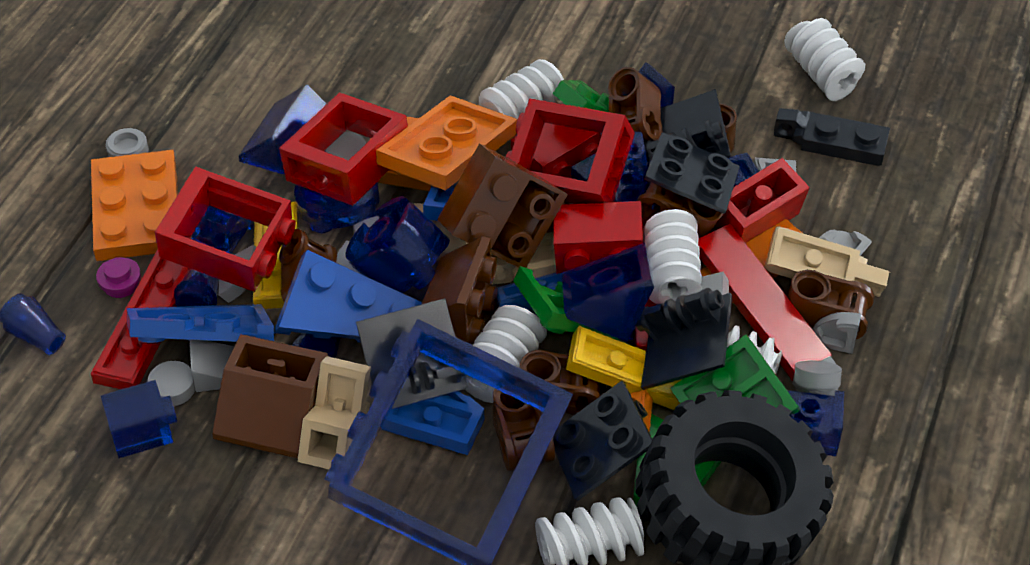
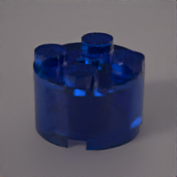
[345,196,450,293]

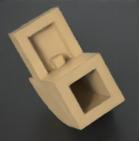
[297,356,371,473]

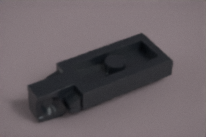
[774,108,890,166]

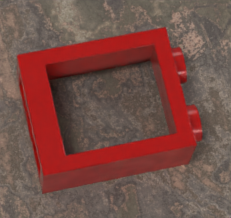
[279,92,408,206]
[505,98,635,204]
[155,167,296,292]

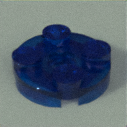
[294,176,380,233]

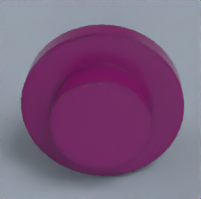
[96,257,141,298]

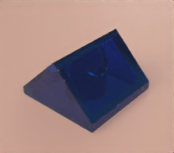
[238,84,346,175]
[562,243,654,342]

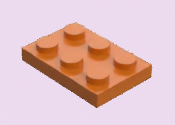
[376,95,517,190]
[91,150,178,261]

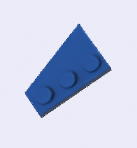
[274,250,422,343]
[127,304,274,343]

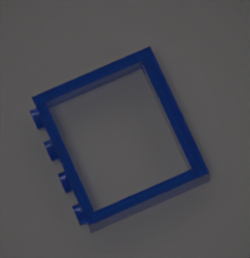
[324,319,573,565]

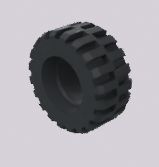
[635,390,834,565]

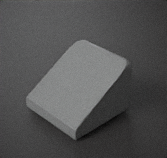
[190,340,234,392]

